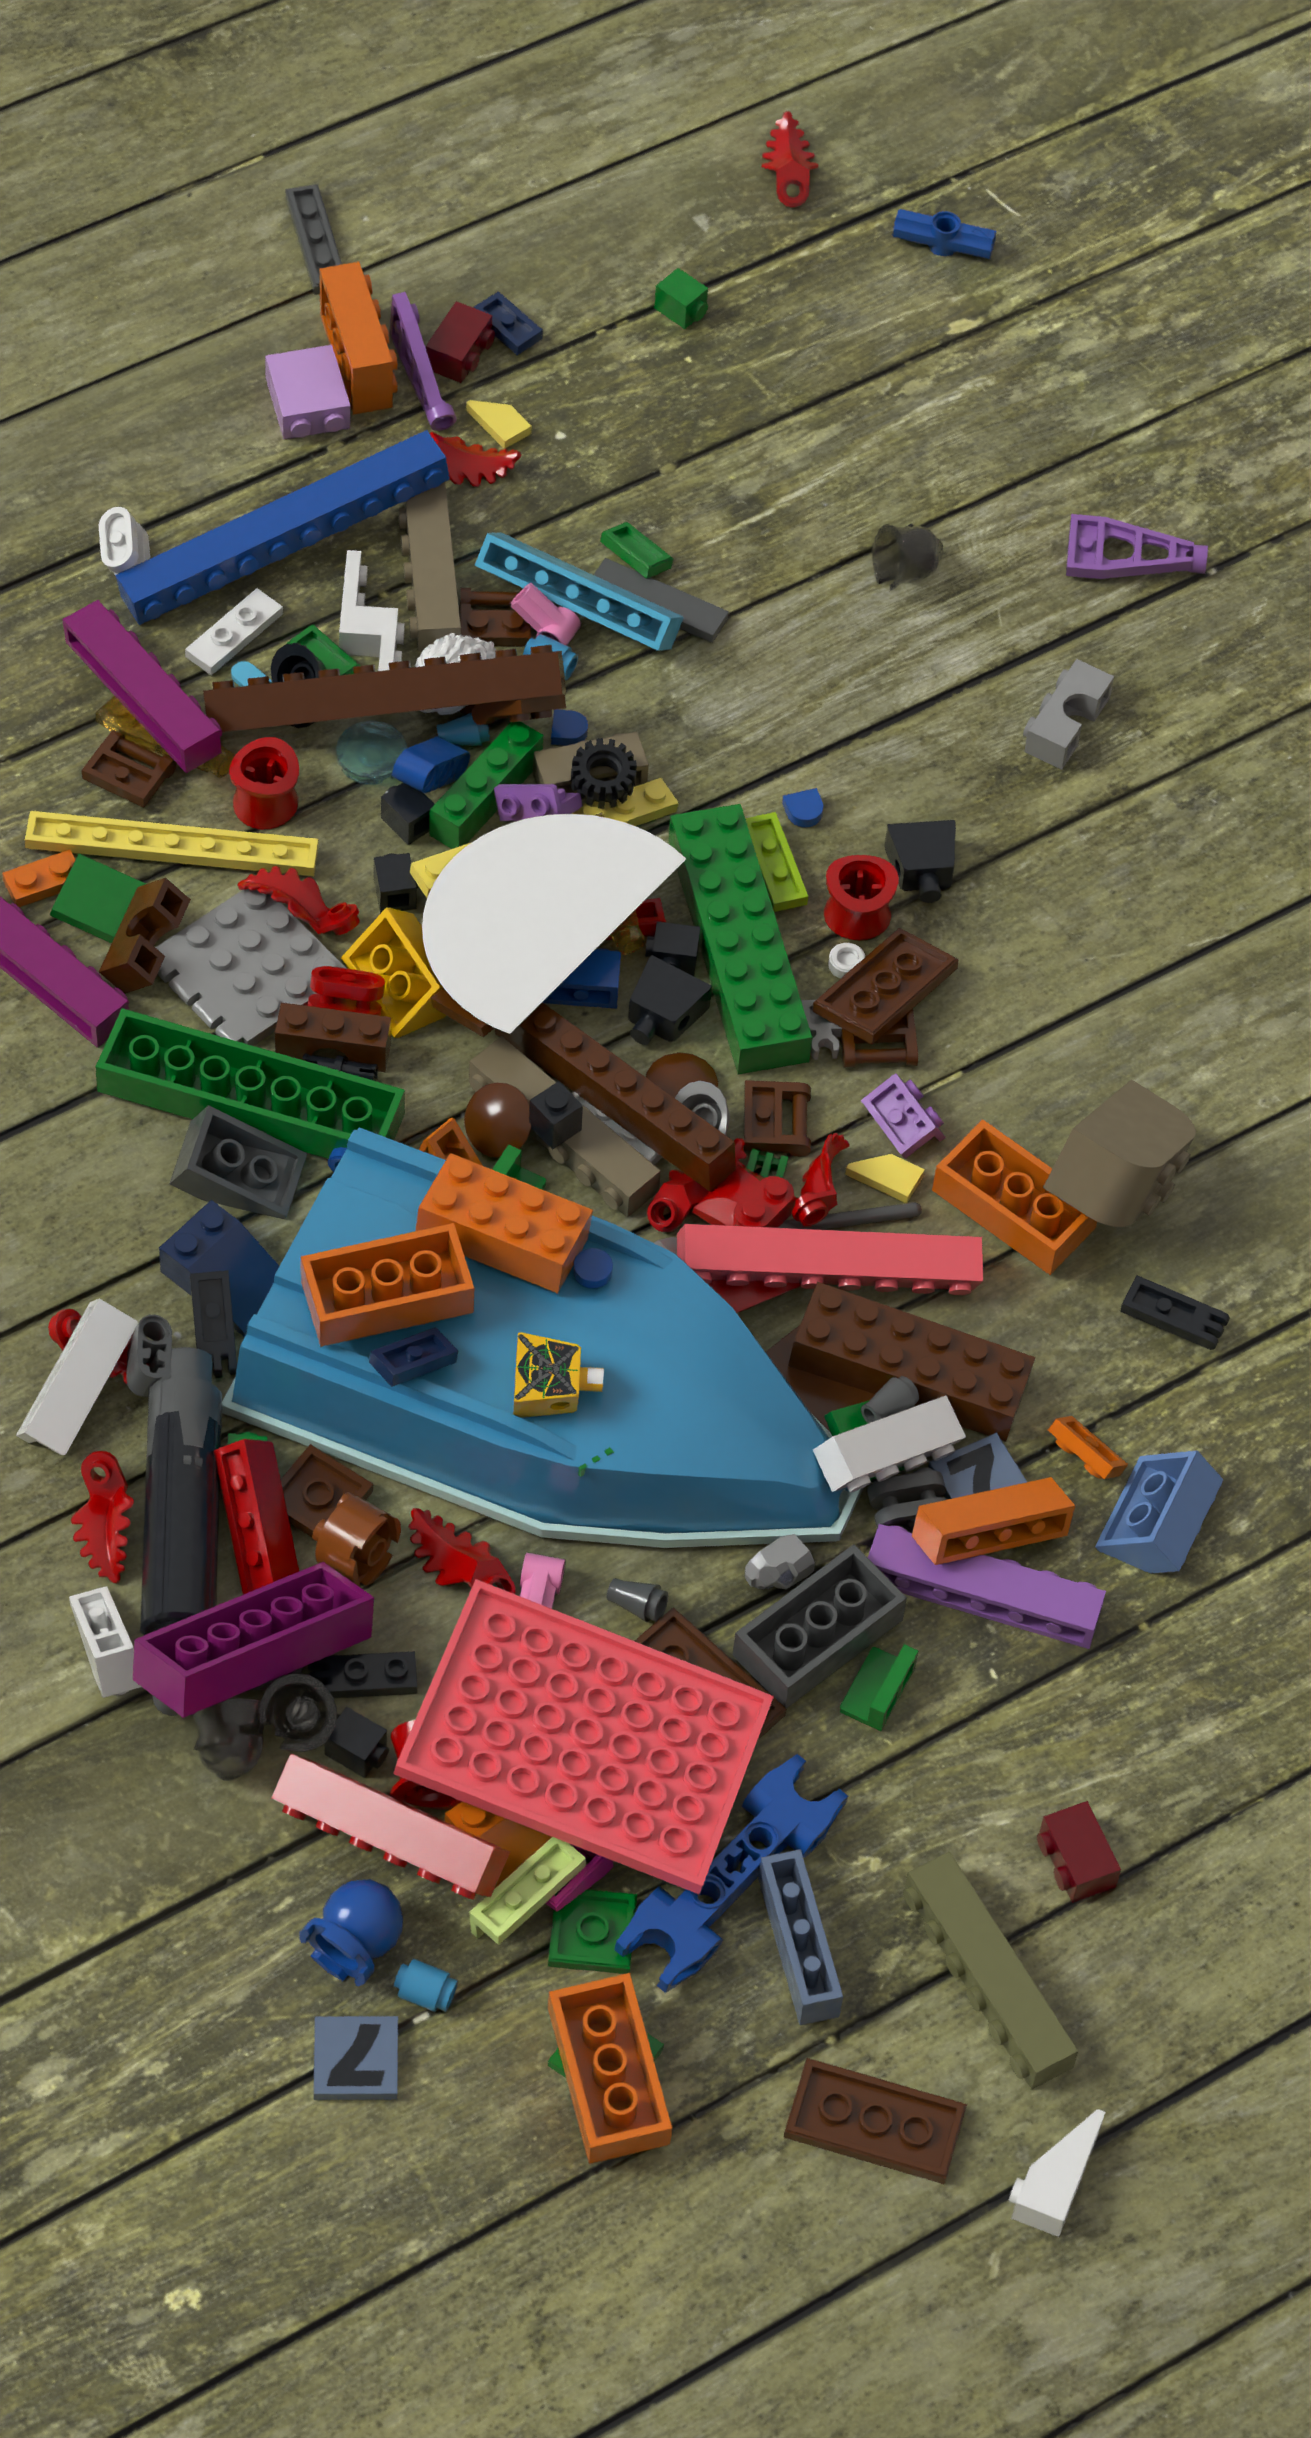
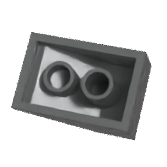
[169,1105,307,1219]

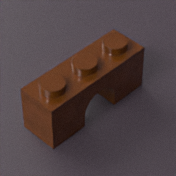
[99,877,191,994]
[275,1002,391,1073]

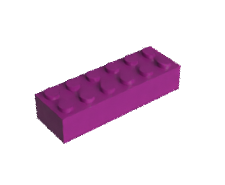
[133,1562,374,1718]

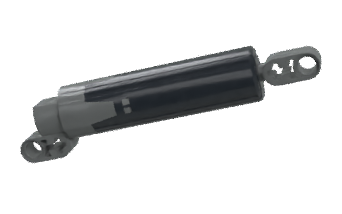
[126,1315,222,1716]

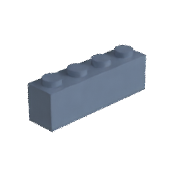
[758,1849,843,2025]

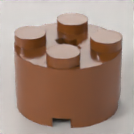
[312,1492,401,1587]

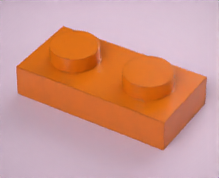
[2,849,75,907]
[1048,1416,1128,1479]

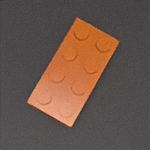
[320,262,398,415]
[932,1119,1097,1275]
[415,1153,593,1294]
[300,1223,474,1347]
[548,1973,672,2164]

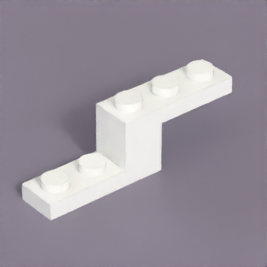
[339,550,405,671]

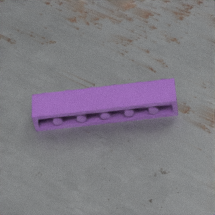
[868,1524,1106,1649]

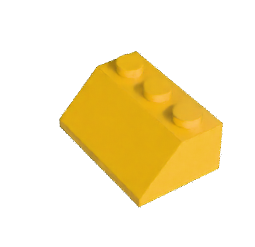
[341,907,446,1038]

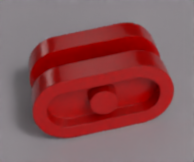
[308,966,385,1016]

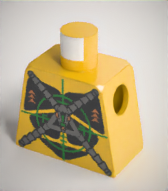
[513,1332,604,1418]

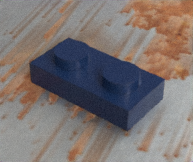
[473,291,543,356]
[369,1327,458,1387]

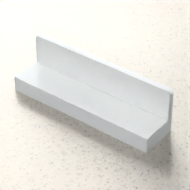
[16,1298,138,1455]

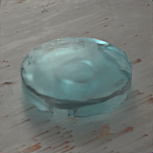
[336,720,408,785]

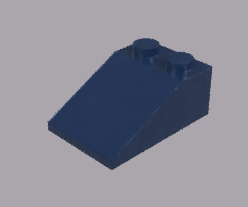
[159,1200,279,1337]

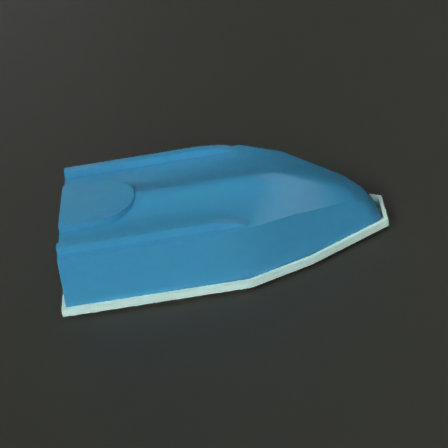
[222,1127,864,1548]

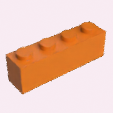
[912,1477,1075,1565]

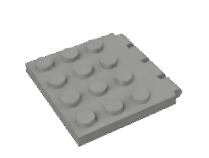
[155,890,347,1046]

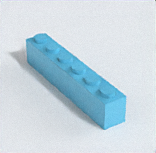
[474,533,684,651]

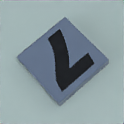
[928,1433,1027,1499]
[314,2016,398,2100]

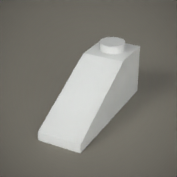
[69,1586,141,1698]
[1009,2109,1105,2237]

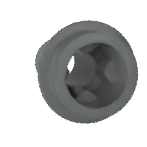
[861,1376,919,1423]
[607,1578,668,1622]

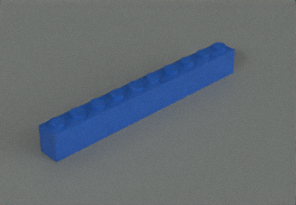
[115,430,450,625]

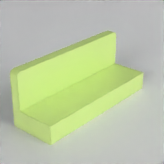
[469,1837,586,1945]

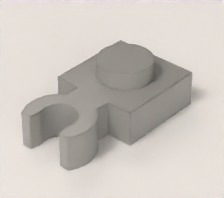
[801,999,842,1060]

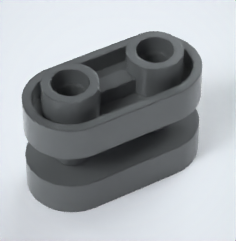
[867,1468,948,1533]

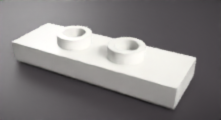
[185,588,283,676]

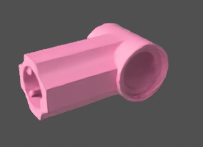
[511,583,581,645]
[520,1553,565,1609]

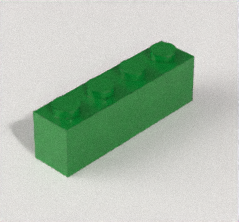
[429,721,544,849]

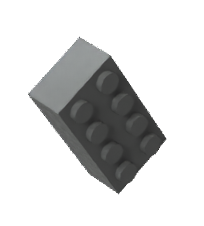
[733,1544,907,1709]

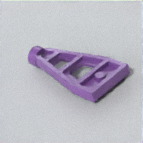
[389,292,457,431]
[1066,514,1208,579]

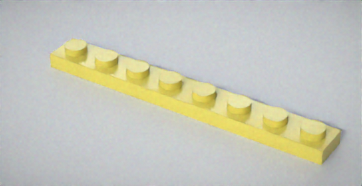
[410,778,679,898]
[25,811,319,876]

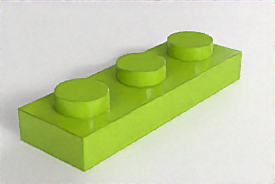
[745,812,809,912]

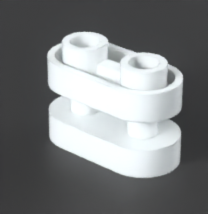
[99,507,150,575]

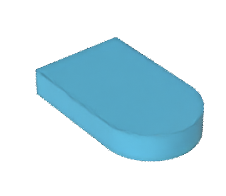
[231,661,272,687]

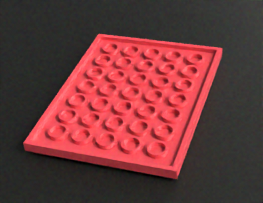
[393,1579,774,1894]

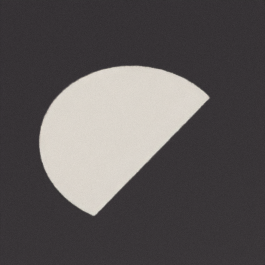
[422,814,686,1034]

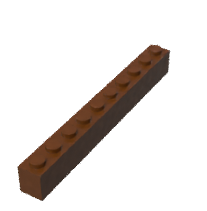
[203,645,566,732]

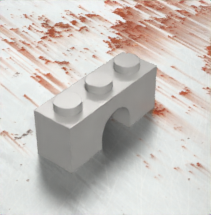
[1023,659,1114,770]

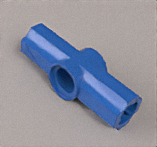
[892,209,997,259]

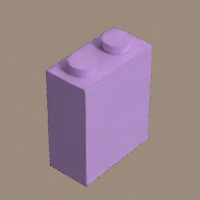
[265,345,350,439]

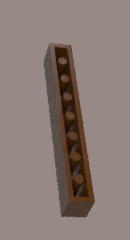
[495,1002,736,1192]

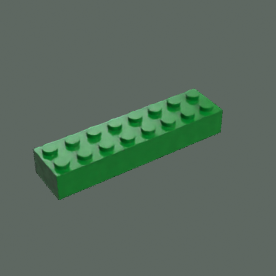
[668,804,812,1075]
[95,1008,405,1159]

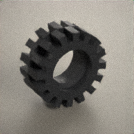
[570,738,637,809]

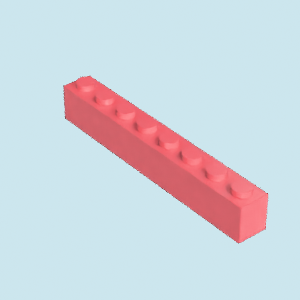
[677,1224,983,1295]

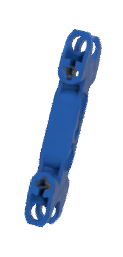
[614,1754,848,1993]

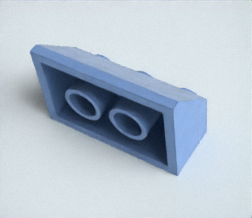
[1095,1450,1223,1573]

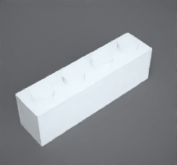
[813,1396,966,1493]

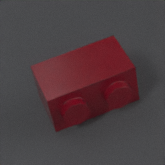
[425,301,495,383]
[1037,1801,1121,1903]

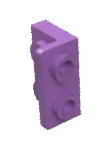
[494,784,583,821]
[861,1073,946,1159]

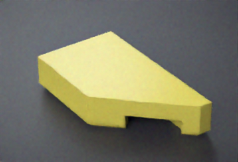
[466,400,532,449]
[845,1154,925,1203]

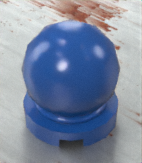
[299,1879,403,1986]

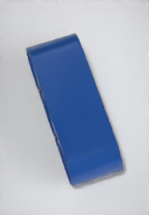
[392,736,470,793]

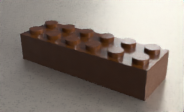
[788,1282,1036,1442]

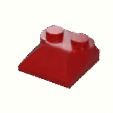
[693,1164,798,1228]

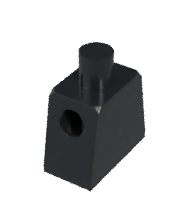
[884,820,956,903]
[628,955,712,1045]

